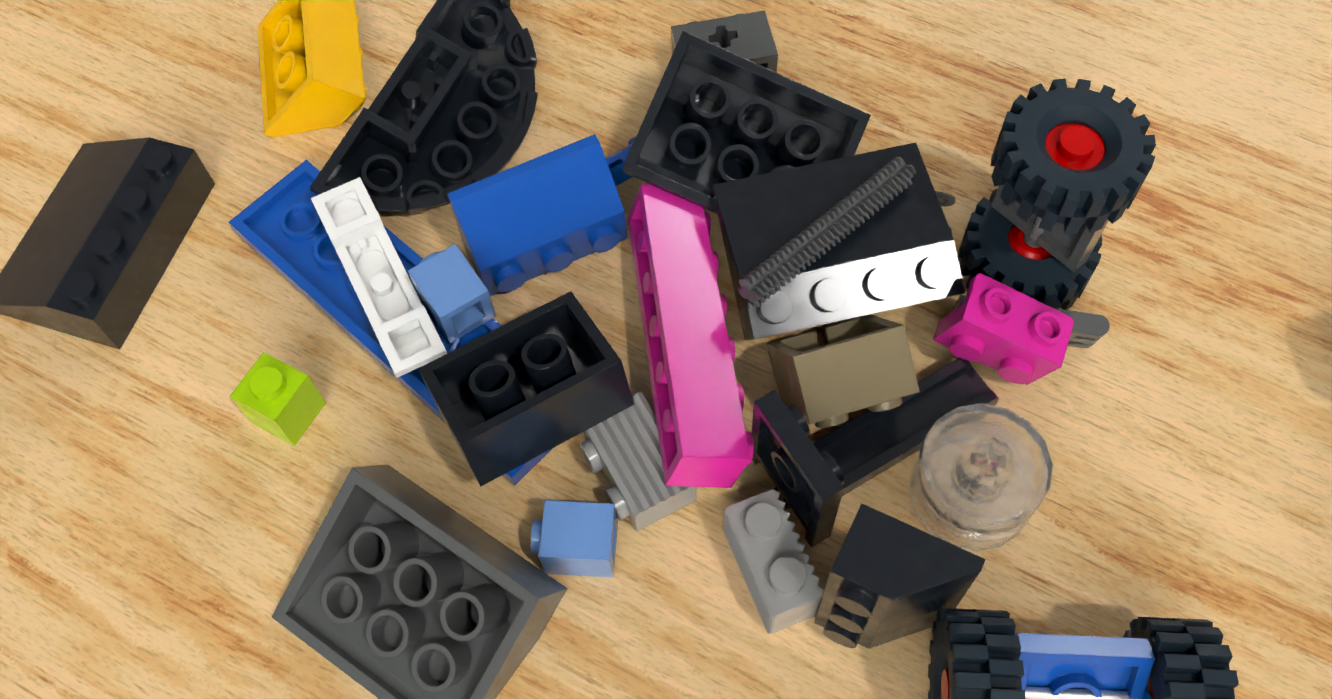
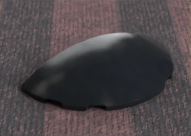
[310,0,538,213]

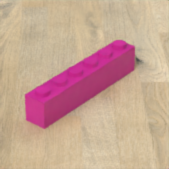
[628,184,754,488]

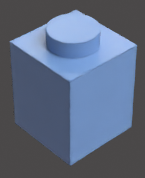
[408,244,496,343]
[531,500,618,578]

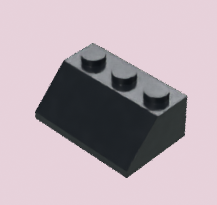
[814,503,985,649]

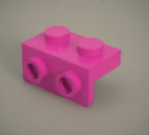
[933,273,1074,385]

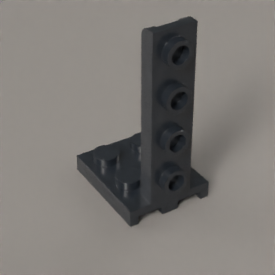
[751,358,999,548]

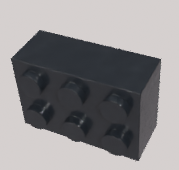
[418,291,635,486]

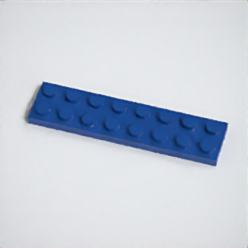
[228,160,553,486]

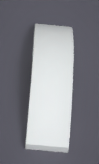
[311,177,447,378]

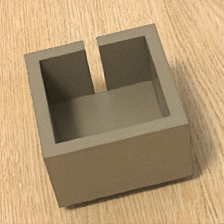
[766,314,920,428]

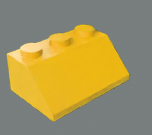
[257,0,367,137]

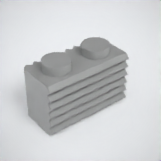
[579,393,696,531]
[723,489,825,634]

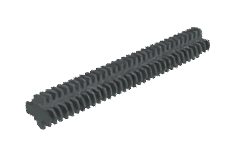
[738,157,917,307]

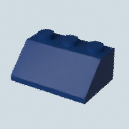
[447,134,627,296]

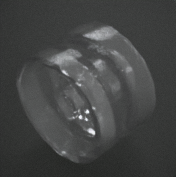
[909,403,1053,551]

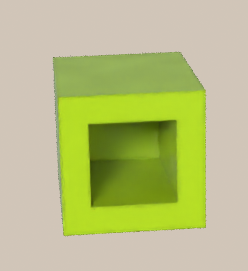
[230,352,326,446]

